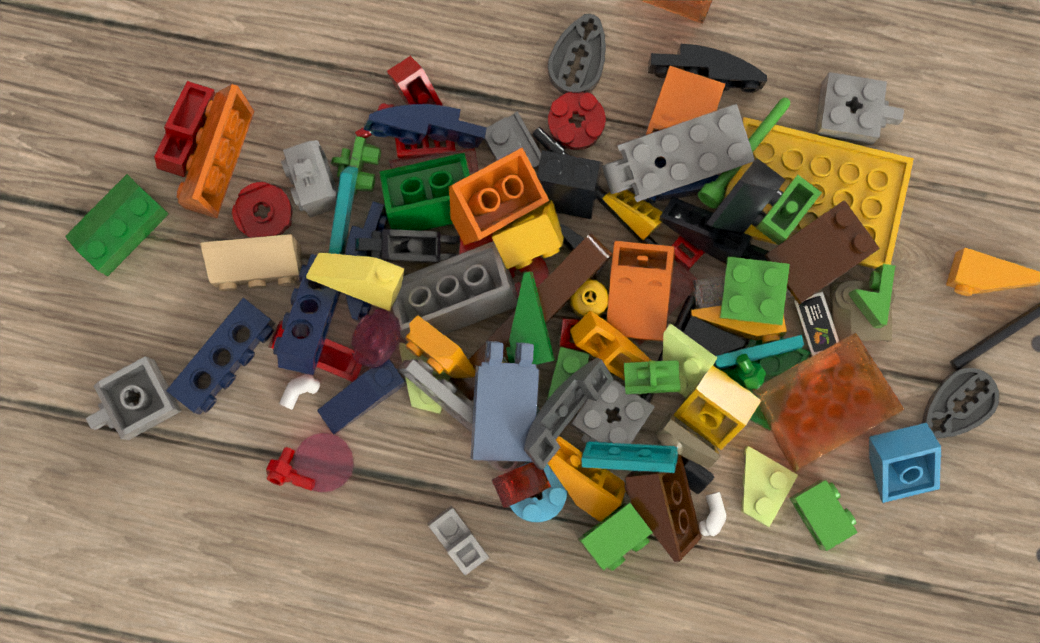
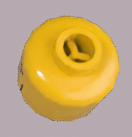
[570,279,609,318]

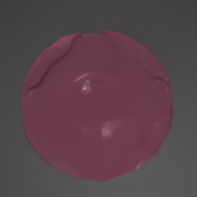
[351,309,401,368]
[294,433,354,493]

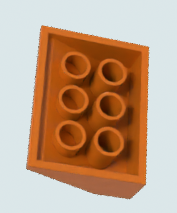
[177,84,255,218]

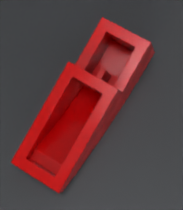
[154,81,215,177]
[268,320,366,382]

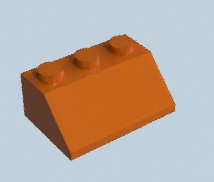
[449,147,549,245]

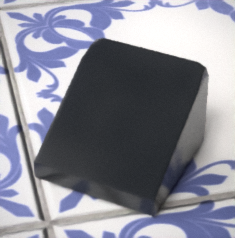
[684,460,715,494]

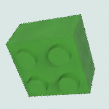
[719,257,790,325]
[578,502,653,571]

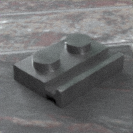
[484,111,541,169]

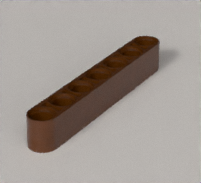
[449,233,613,401]

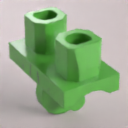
[331,136,381,195]
[624,360,681,394]

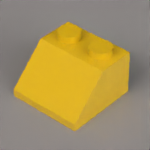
[492,200,564,269]
[673,366,761,450]

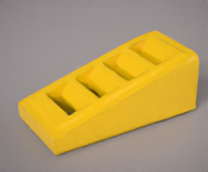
[602,189,662,240]

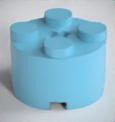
[506,462,567,522]

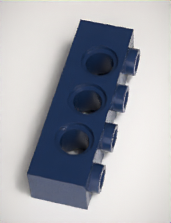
[273,254,341,375]
[166,297,276,415]

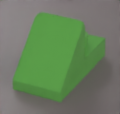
[849,264,895,329]

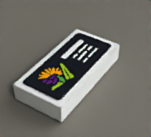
[794,292,842,357]

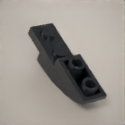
[648,43,767,93]

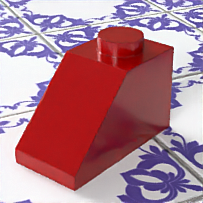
[386,55,443,106]

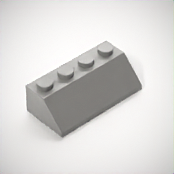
[392,241,518,343]

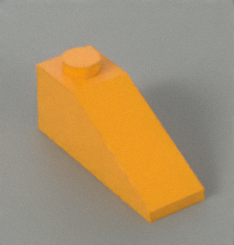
[946,248,1040,296]
[691,306,787,344]
[548,436,626,522]

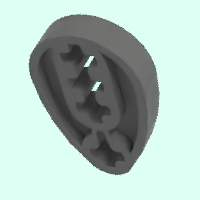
[548,14,606,94]
[921,368,999,439]

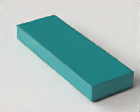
[328,166,358,255]
[713,335,804,369]
[582,441,678,473]

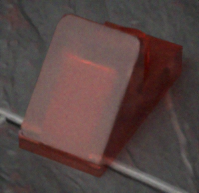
[492,462,551,508]

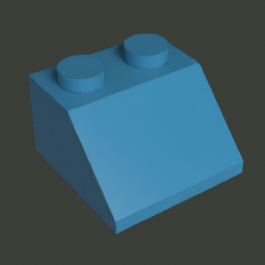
[869,423,941,503]

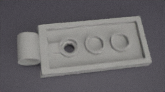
[602,104,755,202]
[397,359,517,472]

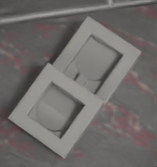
[427,506,489,575]

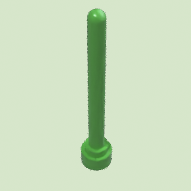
[698,98,791,209]

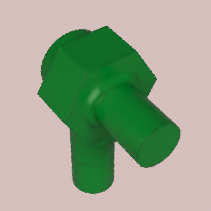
[719,354,766,389]

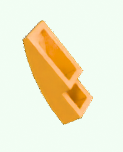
[570,311,651,381]

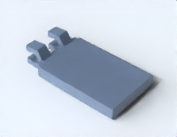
[470,341,539,462]

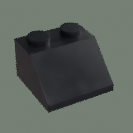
[537,150,603,219]
[707,158,786,233]

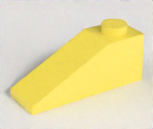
[306,253,404,311]

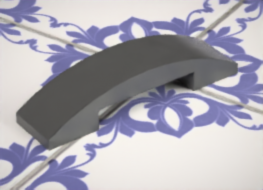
[524,358,614,470]

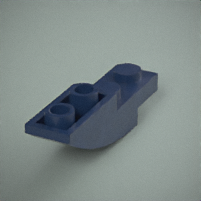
[363,104,487,148]
[345,201,388,324]

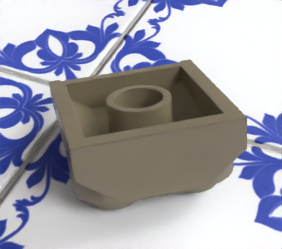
[830,281,895,342]
[656,413,721,468]

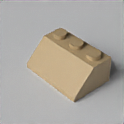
[201,234,302,291]

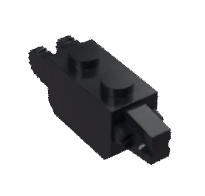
[355,229,460,263]

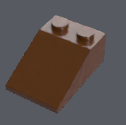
[765,200,880,304]
[625,454,702,562]

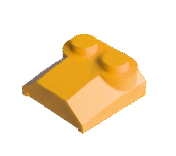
[405,315,476,378]

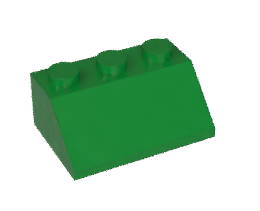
[379,152,470,231]
[65,174,169,276]

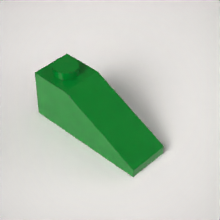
[506,271,555,365]

